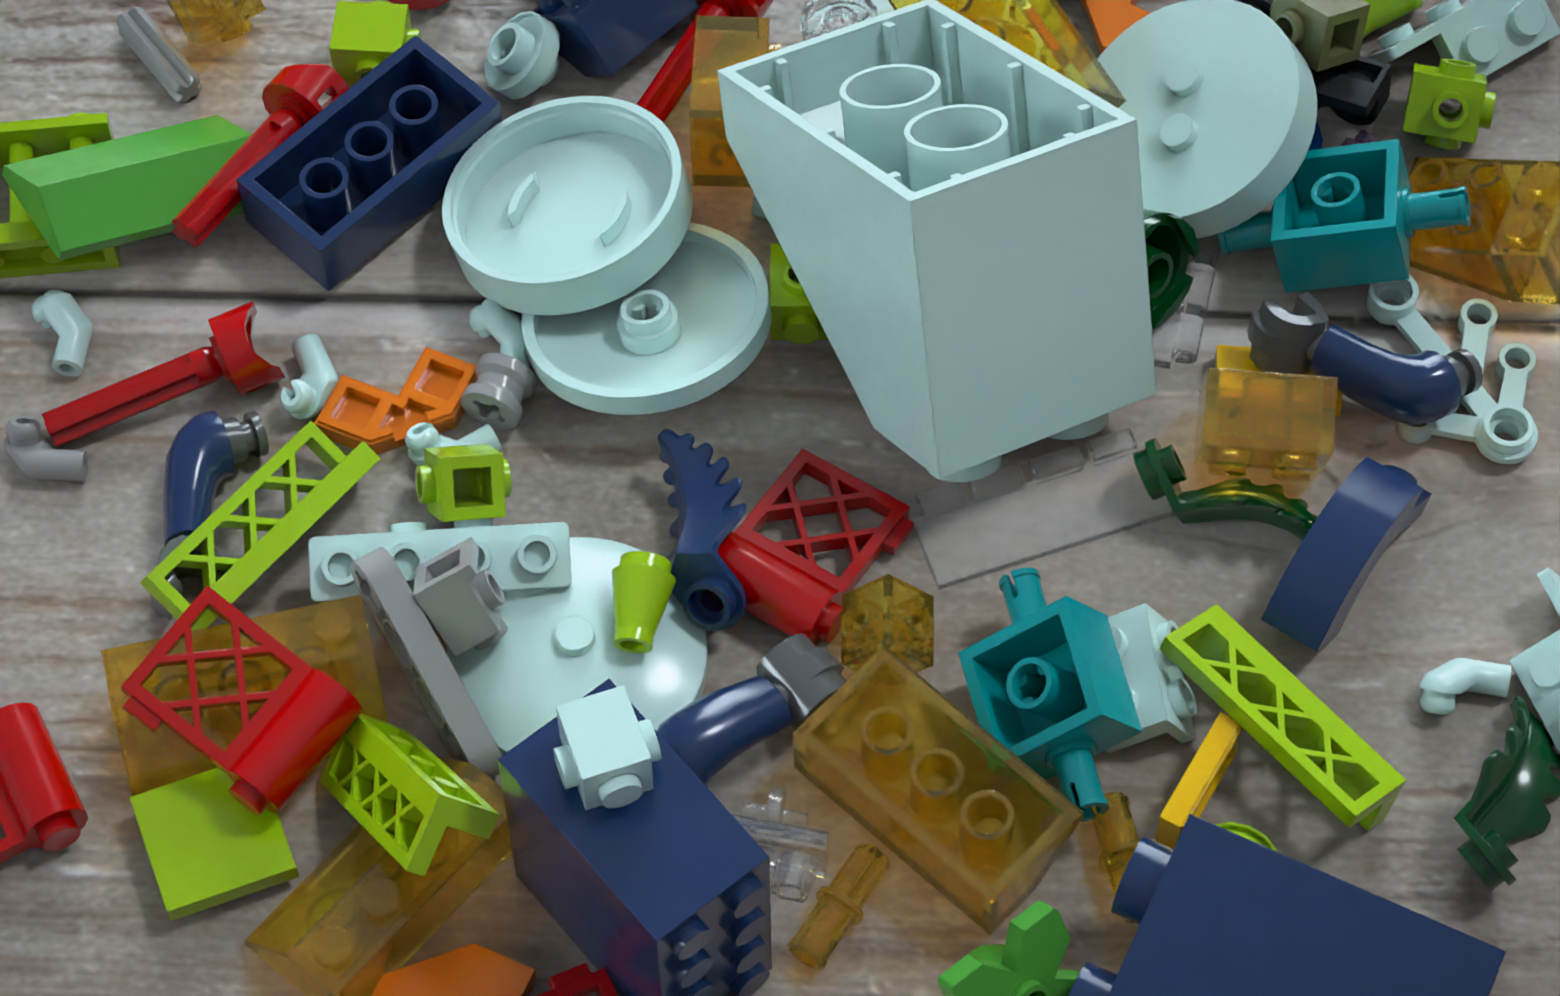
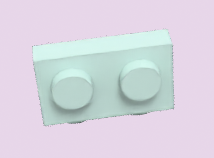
[1105,603,1197,754]

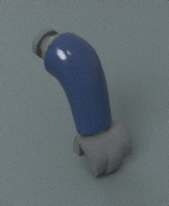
[1247,291,1483,425]
[657,633,851,788]

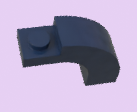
[1261,457,1432,652]

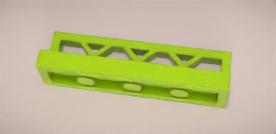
[140,421,381,639]
[1159,604,1406,831]
[320,714,500,877]

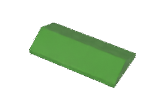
[1,115,252,260]

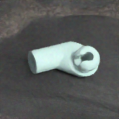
[32,290,93,377]
[469,299,530,368]
[280,334,338,419]
[405,422,503,466]
[1419,658,1511,715]

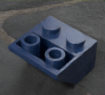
[532,0,698,76]

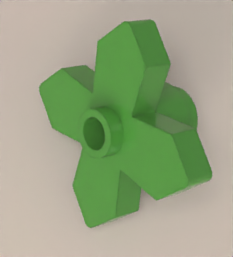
[938,900,1079,996]

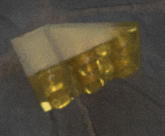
[1408,157,1560,304]

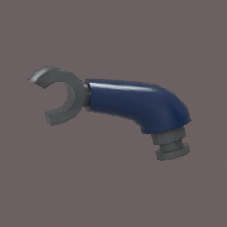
[151,410,269,621]

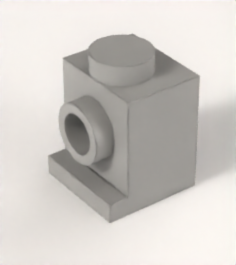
[413,537,508,657]

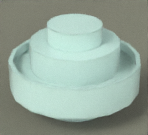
[484,11,560,100]

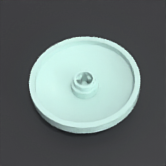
[521,222,772,415]
[447,537,708,756]

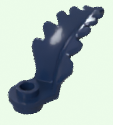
[657,429,746,631]

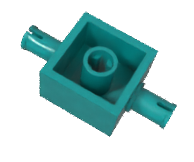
[1218,139,1471,293]
[958,567,1143,822]

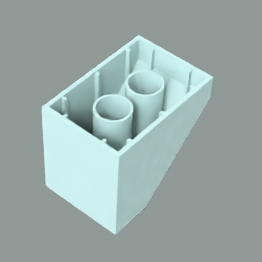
[717,0,1156,482]

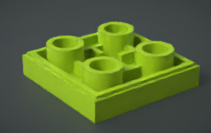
[129,767,299,921]

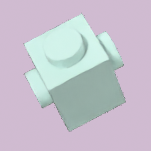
[553,685,662,810]

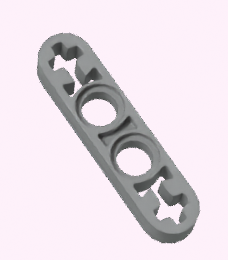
[350,547,502,788]

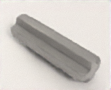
[116,7,202,103]

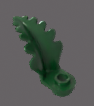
[1133,438,1318,541]
[1454,696,1560,891]

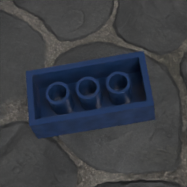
[237,35,502,292]

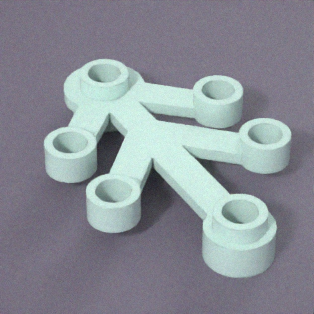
[1366,275,1538,464]

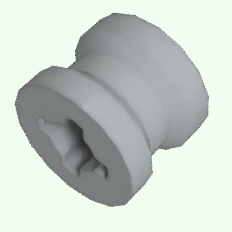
[460,352,537,430]

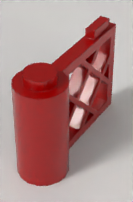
[709,448,914,646]
[121,585,363,816]
[0,702,88,864]

